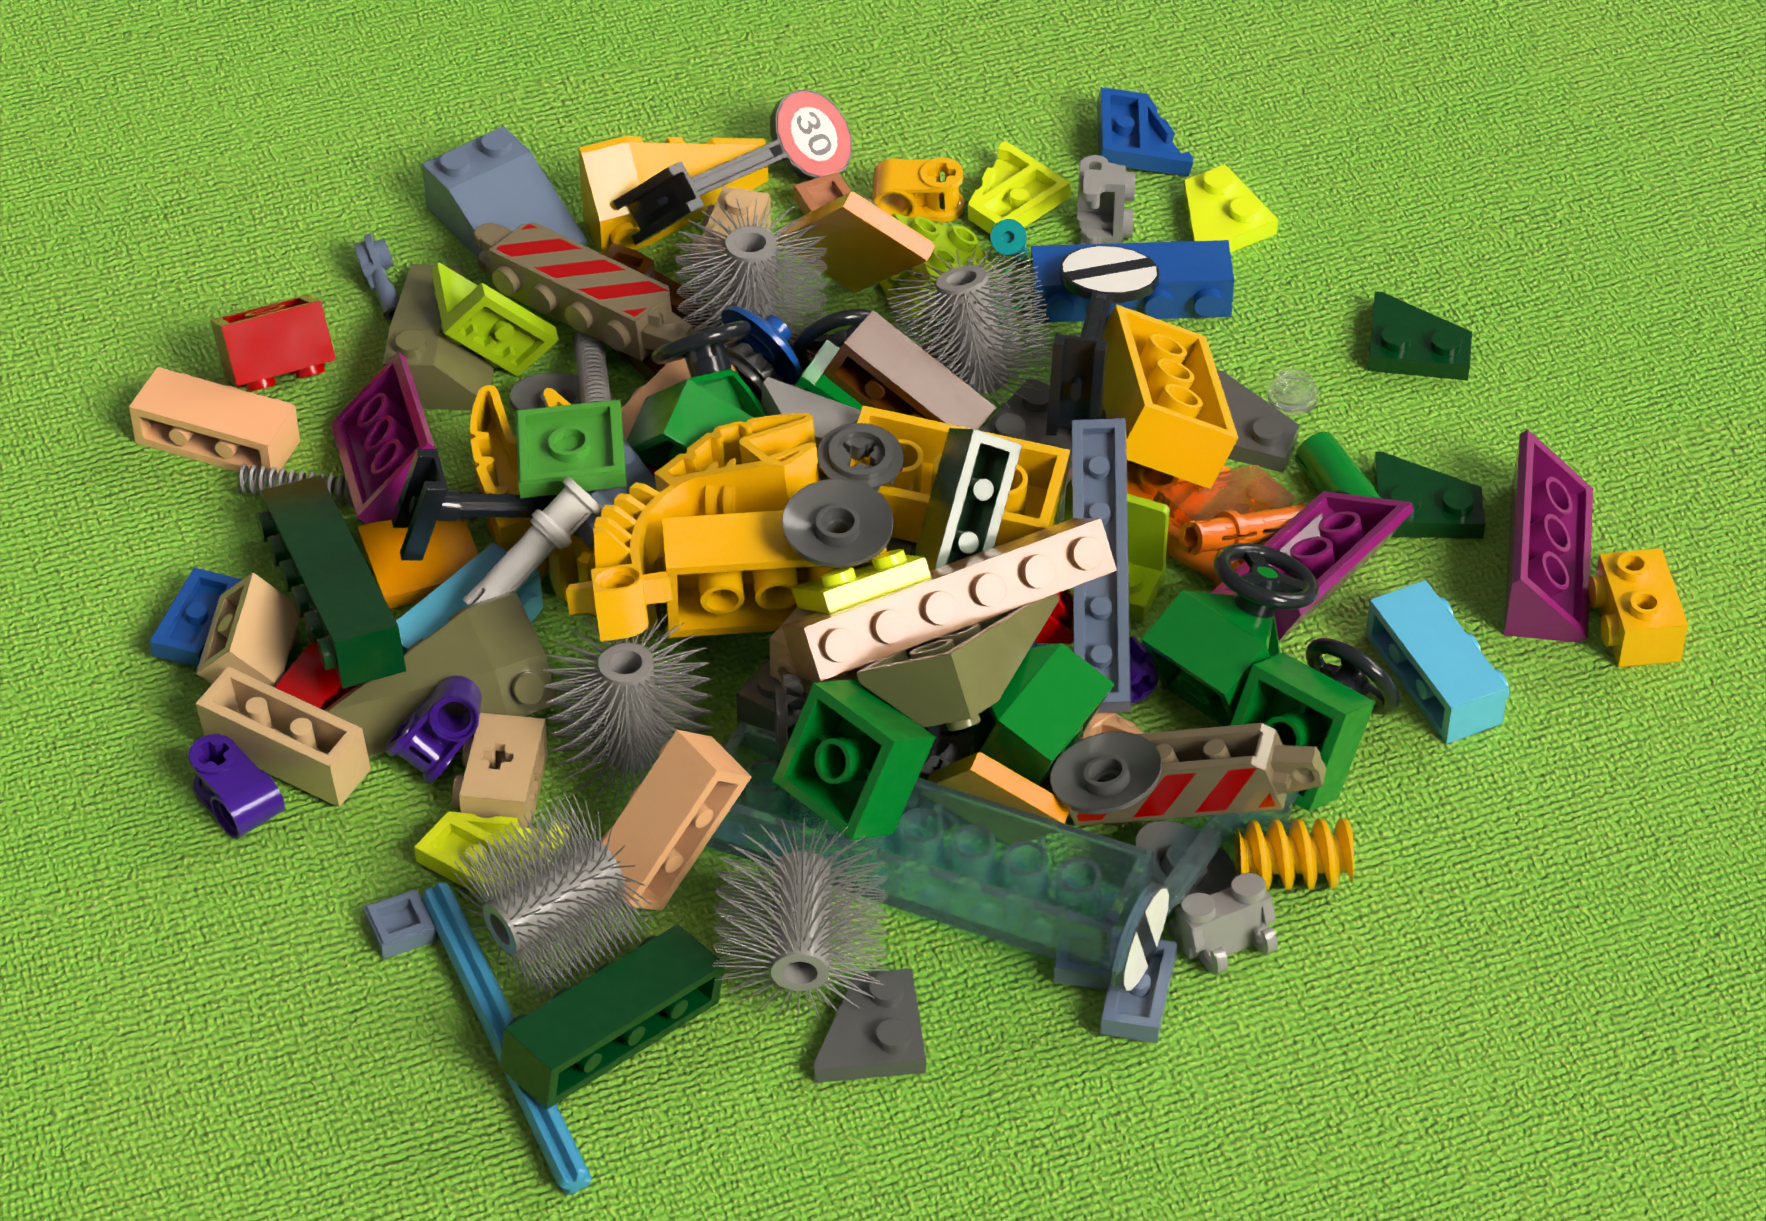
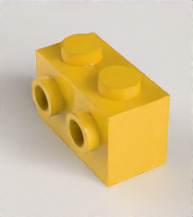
[1588,548,1688,667]

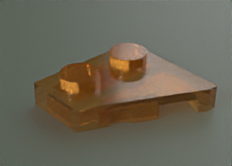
[1153,464,1296,526]

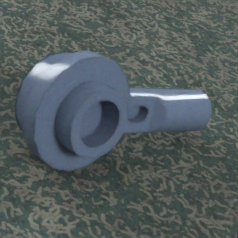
[354,233,399,320]

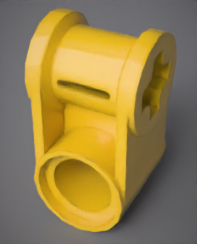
[872,158,965,223]

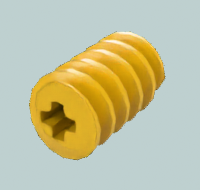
[1235,818,1354,891]

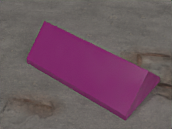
[330,351,436,523]
[1504,430,1593,643]
[1210,491,1413,643]

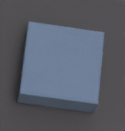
[363,889,437,960]

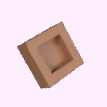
[794,172,852,215]

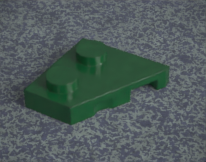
[1367,291,1472,380]
[1373,452,1485,539]

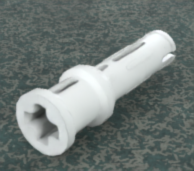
[463,476,603,606]

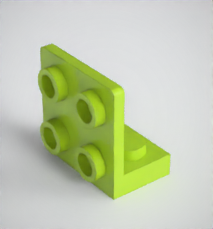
[879,213,1004,324]
[431,262,559,377]
[1064,478,1170,622]

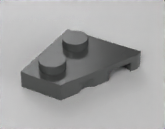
[1217,370,1299,473]
[813,968,926,1083]

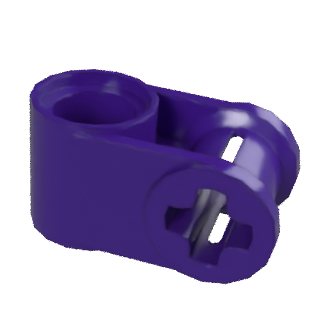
[384,676,482,784]
[188,734,285,840]

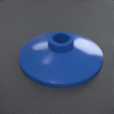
[721,305,803,384]

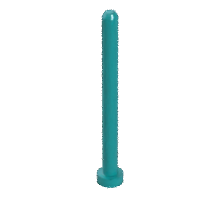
[990,219,1030,264]

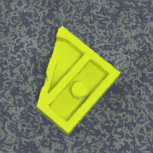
[968,141,1071,234]
[1184,164,1278,253]
[791,549,931,614]
[414,811,570,899]

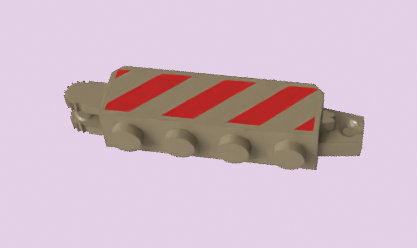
[473,222,694,361]
[1040,723,1327,826]

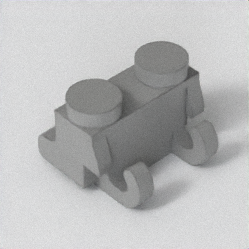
[1077,155,1135,244]
[1168,873,1278,975]

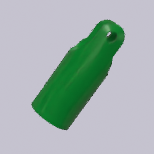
[1295,432,1381,498]

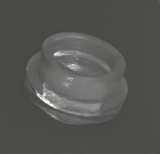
[1268,369,1319,415]

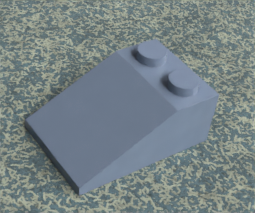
[422,126,588,257]

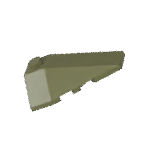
[383,264,494,410]
[324,591,559,756]
[857,593,1059,731]

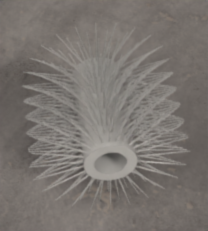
[675,198,828,355]
[887,246,1053,407]
[543,614,713,806]
[455,792,654,1002]
[712,818,888,1023]

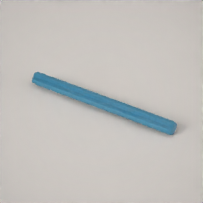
[422,882,591,1195]

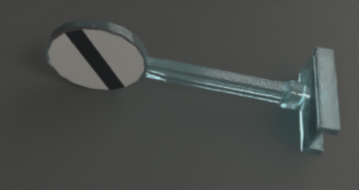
[1111,791,1299,993]

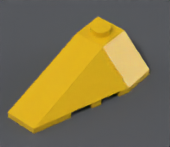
[579,136,768,255]

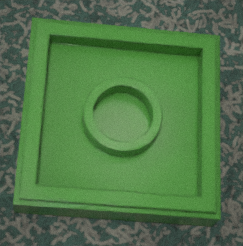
[515,400,627,498]

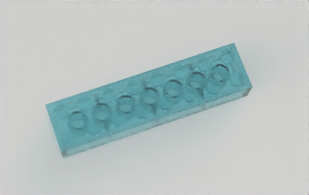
[706,722,1153,975]

